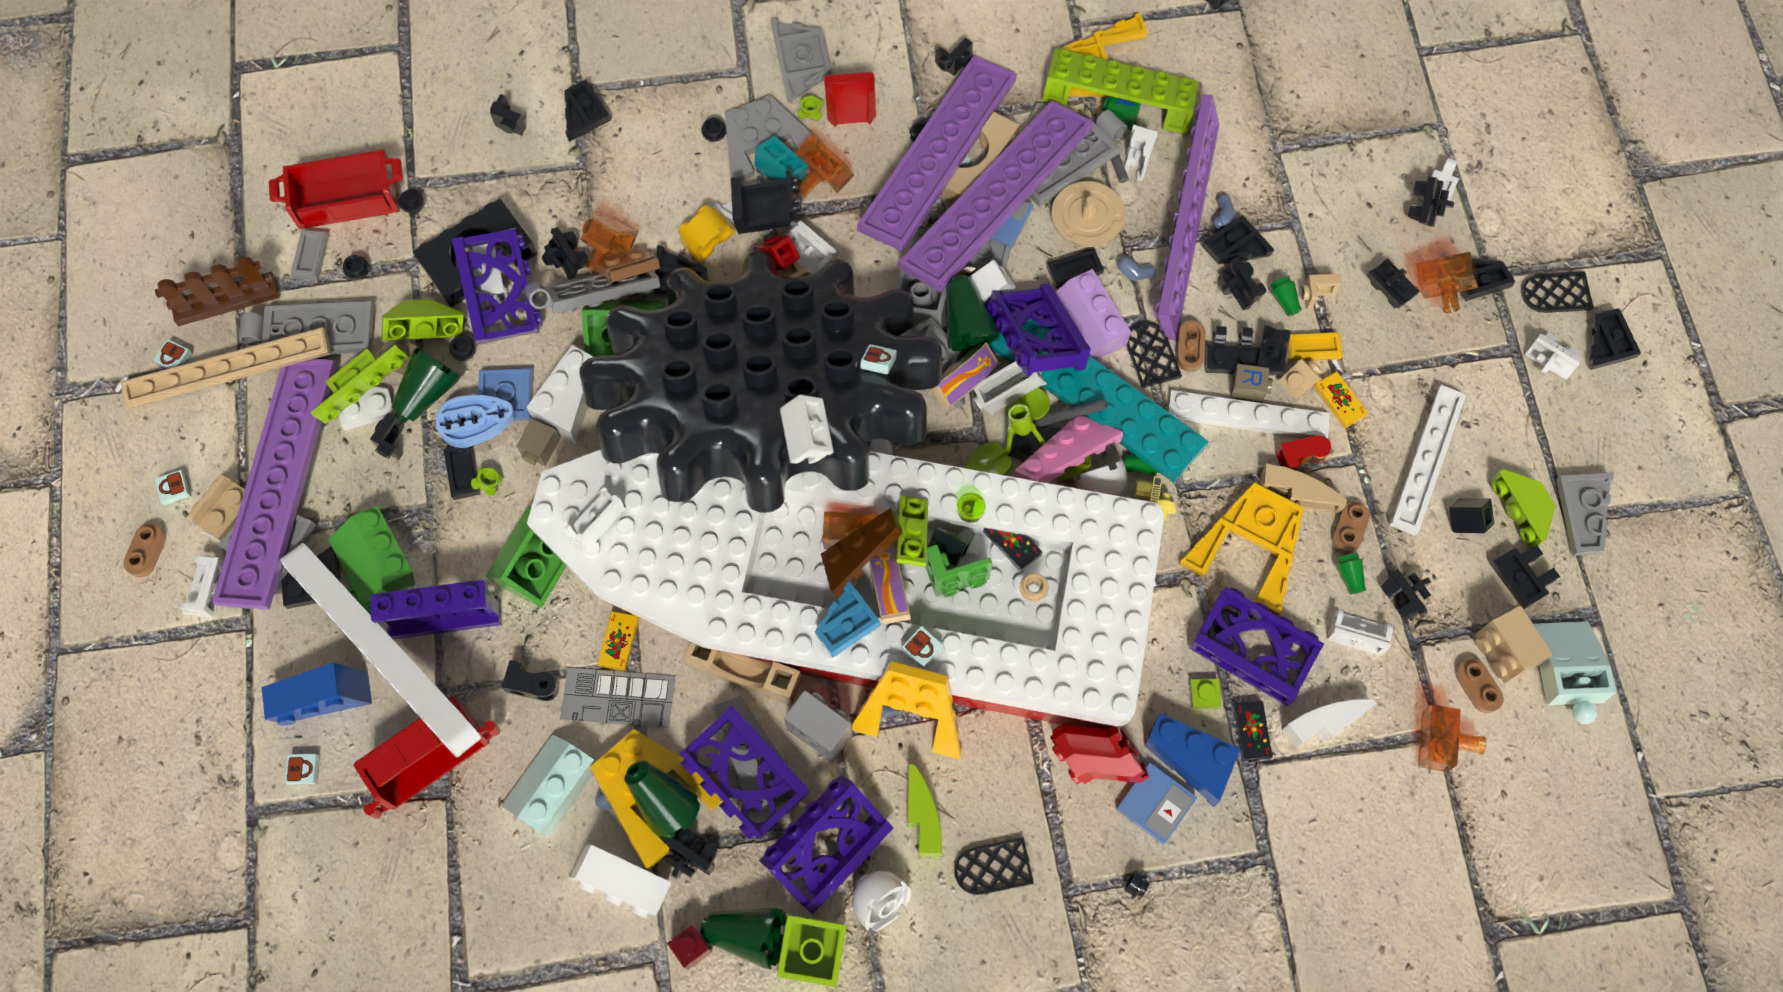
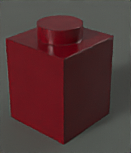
[667,925,712,971]

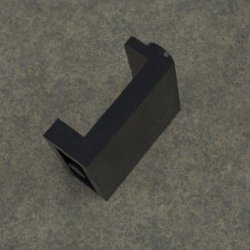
[730,170,802,234]

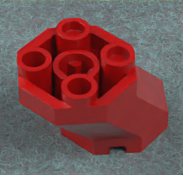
[1050,724,1150,785]

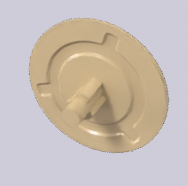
[1051,181,1125,247]

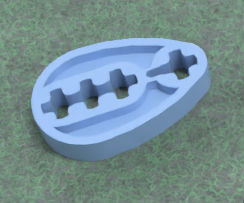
[436,395,516,448]

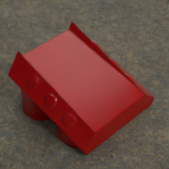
[824,72,876,128]

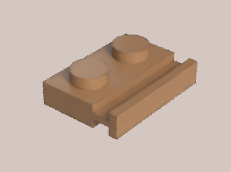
[597,248,660,282]

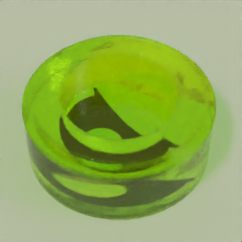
[957,493,986,523]

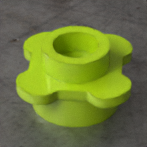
[797,96,824,121]
[471,466,503,496]

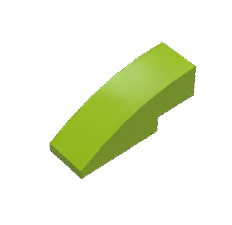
[908,764,942,857]

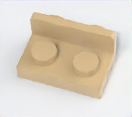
[188,474,245,540]

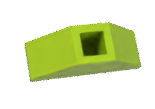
[381,299,464,341]
[1490,469,1556,548]
[892,495,928,567]

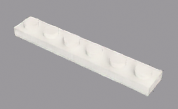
[1389,385,1466,536]
[1168,390,1330,438]

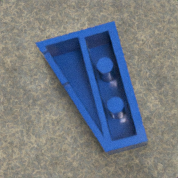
[262,662,372,726]
[1144,713,1240,807]

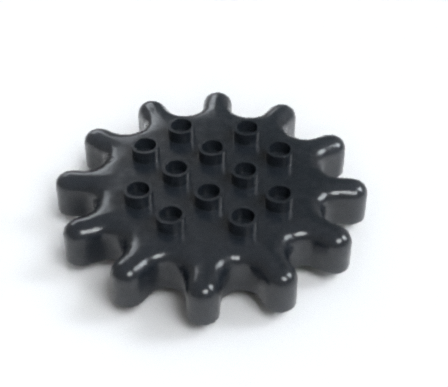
[579,251,942,513]

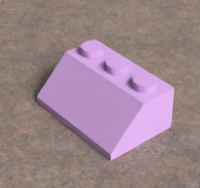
[1055,269,1131,360]

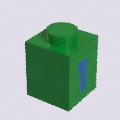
[1102,96,1142,131]

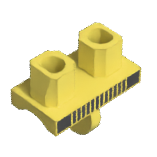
[1134,477,1177,521]

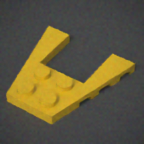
[1060,13,1148,97]
[1179,482,1304,616]
[852,661,962,759]
[590,729,723,871]

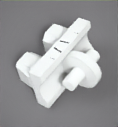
[1525,332,1582,380]

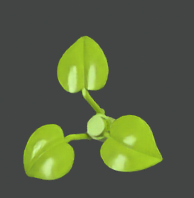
[964,387,1091,480]

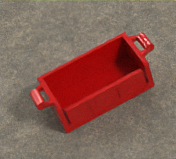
[268,149,403,229]
[353,696,500,819]

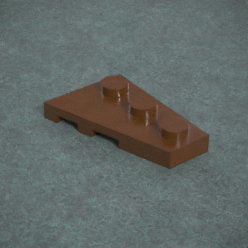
[821,508,903,598]

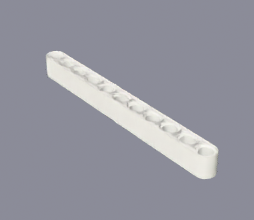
[279,543,481,757]

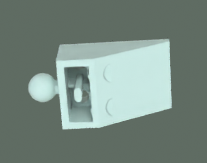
[1533,621,1617,724]

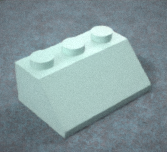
[501,734,596,838]

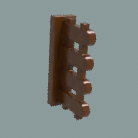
[155,257,280,326]

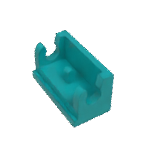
[754,135,809,186]

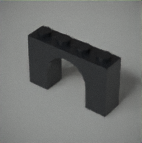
[412,199,538,307]

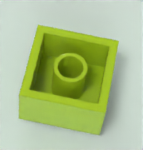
[776,915,847,987]

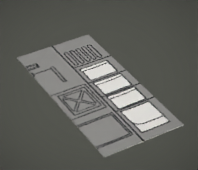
[560,668,676,728]

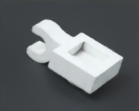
[1431,158,1459,201]

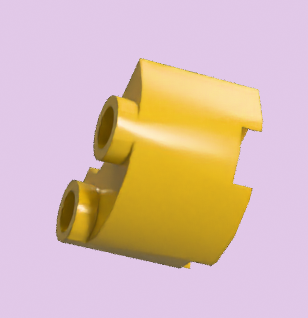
[678,205,737,264]

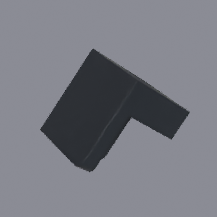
[1449,498,1494,533]
[927,527,975,567]

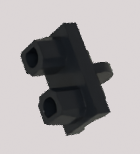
[1408,177,1455,227]
[542,227,589,279]
[1220,257,1267,311]
[1367,258,1420,309]
[1256,325,1291,376]
[1380,569,1432,621]
[664,828,719,879]

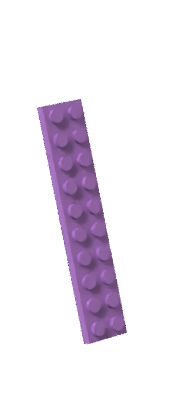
[857,55,1017,252]
[1155,94,1220,341]
[898,100,1093,292]
[212,359,338,610]

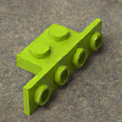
[310,345,409,424]

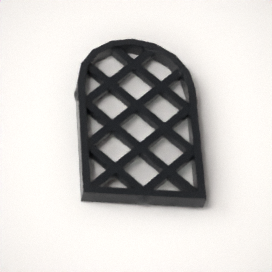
[1521,271,1594,313]
[1126,322,1182,388]
[954,837,1034,895]

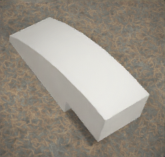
[1282,699,1377,749]

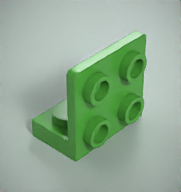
[925,545,992,597]

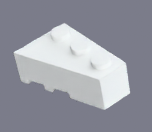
[526,345,593,444]
[569,845,672,919]

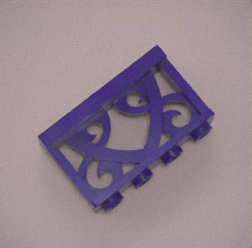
[452,228,542,346]
[987,283,1091,376]
[370,580,501,640]
[1189,587,1324,706]
[680,705,810,841]
[759,775,894,915]

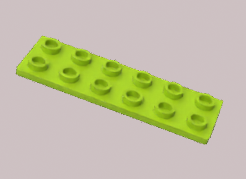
[1042,48,1199,135]

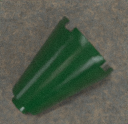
[946,275,1000,351]
[391,347,461,423]
[625,761,700,839]
[700,908,786,970]

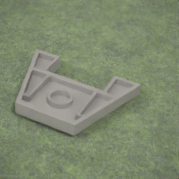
[725,95,823,181]

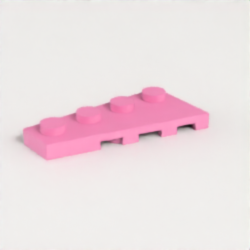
[1014,416,1123,483]

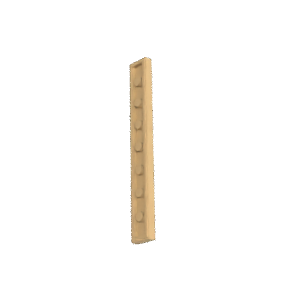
[121,327,331,408]

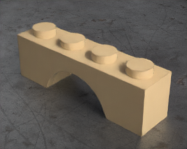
[942,111,1019,204]
[684,642,802,705]

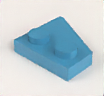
[815,581,881,658]

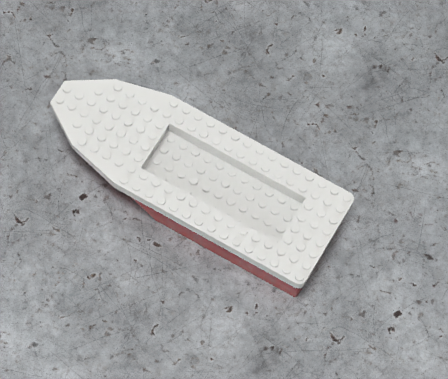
[527,450,1164,729]

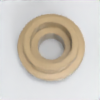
[1019,573,1049,602]

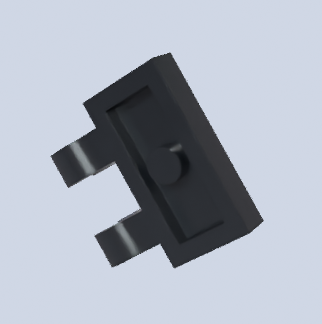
[1205,326,1260,374]
[1490,545,1560,609]

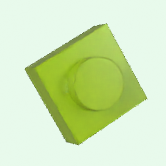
[1189,679,1221,709]

